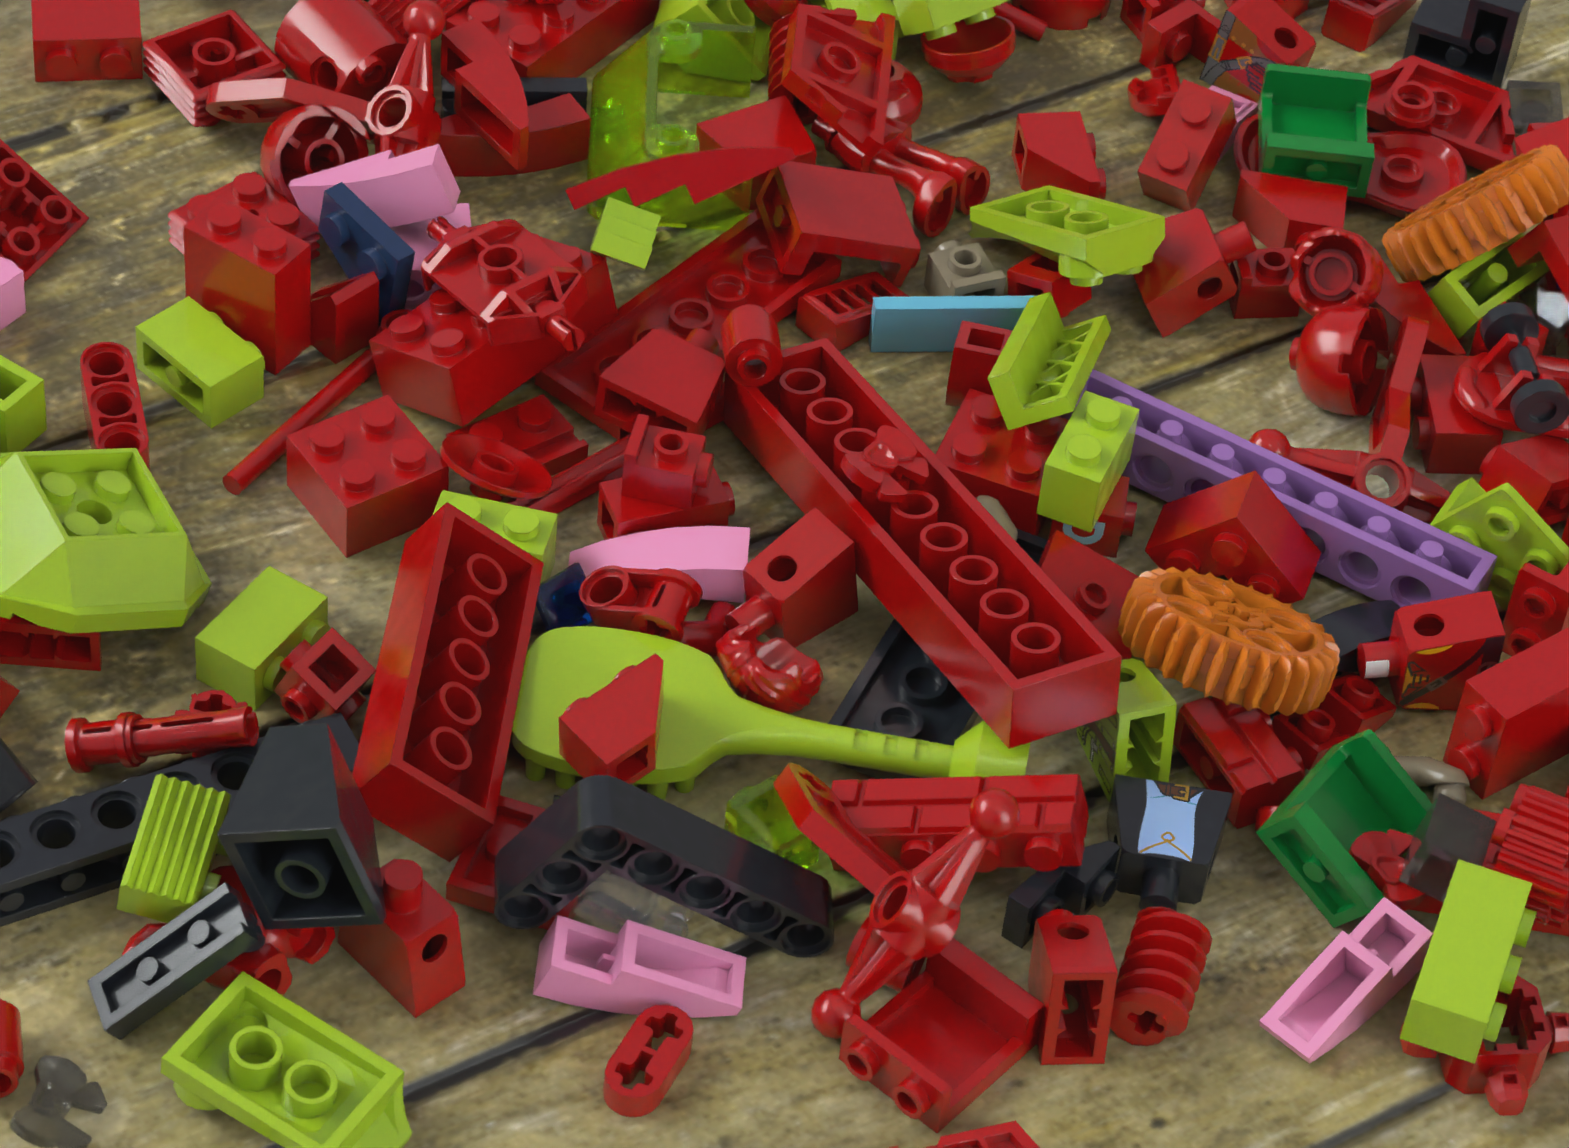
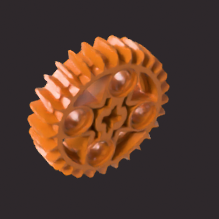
[1382,144,1569,282]
[1117,567,1340,716]

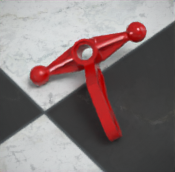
[205,0,445,157]
[1248,314,1451,524]
[773,762,1020,1040]

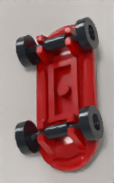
[1453,302,1569,439]

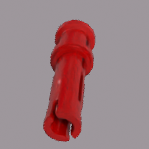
[64,706,259,773]

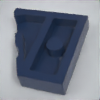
[318,182,415,326]

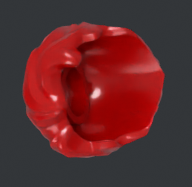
[1288,227,1384,317]
[715,624,824,714]

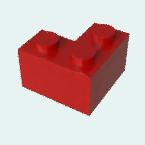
[1145,470,1321,604]

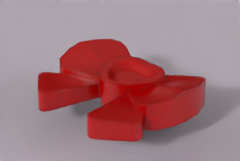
[840,425,929,503]
[1348,829,1441,911]

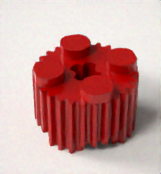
[1484,783,1569,929]

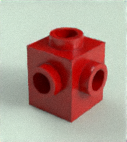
[273,627,376,723]

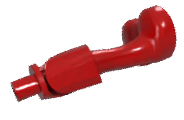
[811,116,990,237]

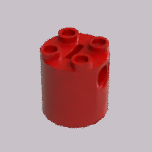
[274,0,408,101]

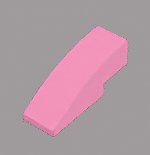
[288,144,461,233]
[564,526,750,605]
[1259,897,1433,1064]
[533,915,746,1018]

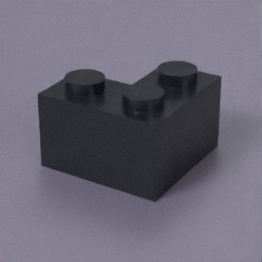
[1403,0,1531,89]

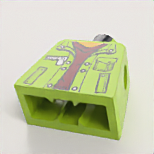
[1076,658,1177,803]

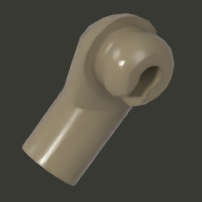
[1394,756,1470,808]

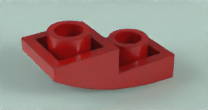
[1272,672,1397,771]

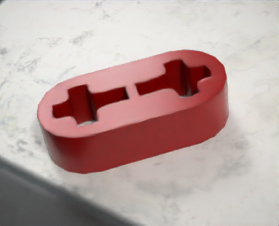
[603,1004,694,1117]

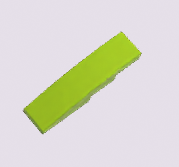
[590,197,661,271]

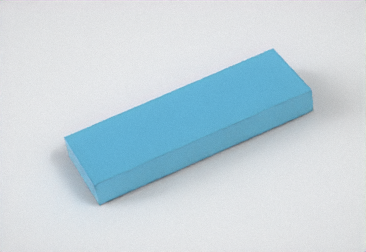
[868,295,1038,352]

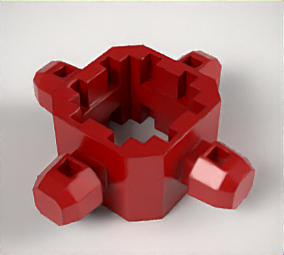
[1400,975,1569,1116]

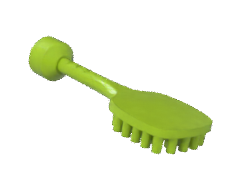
[510,626,1031,800]

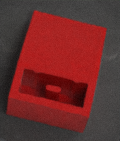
[0,139,89,283]

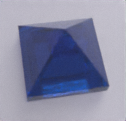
[536,563,593,631]

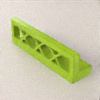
[987,292,1111,430]

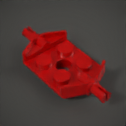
[421,216,588,351]

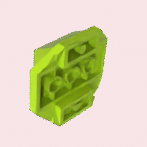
[0,448,212,634]

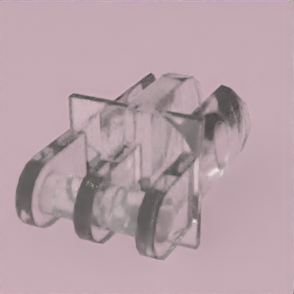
[573,871,694,938]

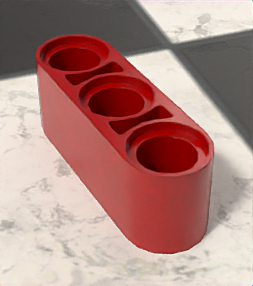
[80,342,150,471]

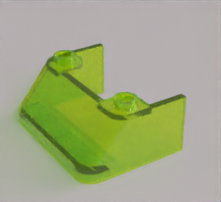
[586,19,756,231]

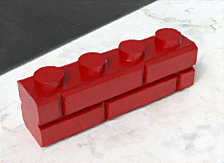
[829,774,1089,873]

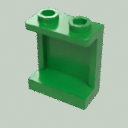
[1258,63,1374,198]
[1256,729,1445,928]

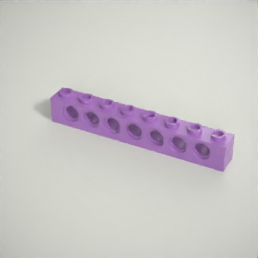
[1058,369,1497,607]

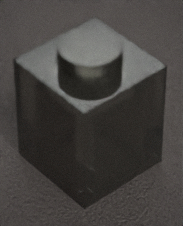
[1398,793,1496,903]

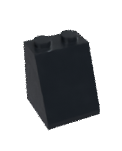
[217,723,386,930]

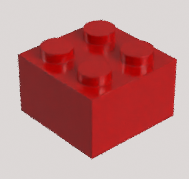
[935,388,1069,536]
[286,394,449,558]

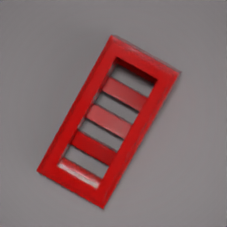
[1321,0,1417,52]
[795,271,909,352]

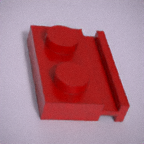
[446,394,589,497]

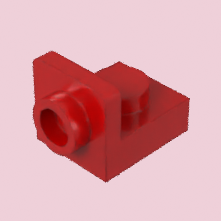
[1139,0,1221,71]

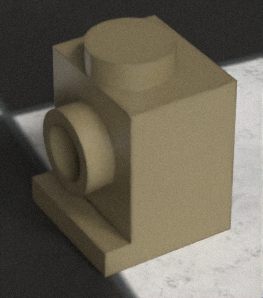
[924,240,1006,296]

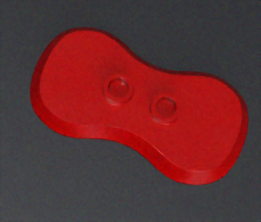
[1233,114,1467,219]

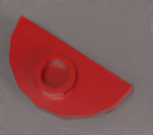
[1127,63,1180,117]

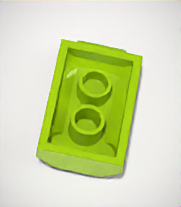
[968,185,1165,287]
[161,971,412,1148]

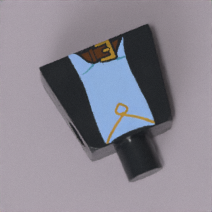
[1106,774,1232,911]

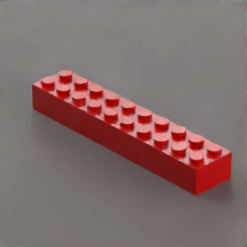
[724,338,1122,749]

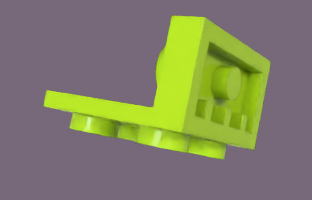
[1430,477,1569,611]

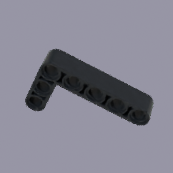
[494,775,834,958]

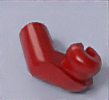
[667,601,736,658]

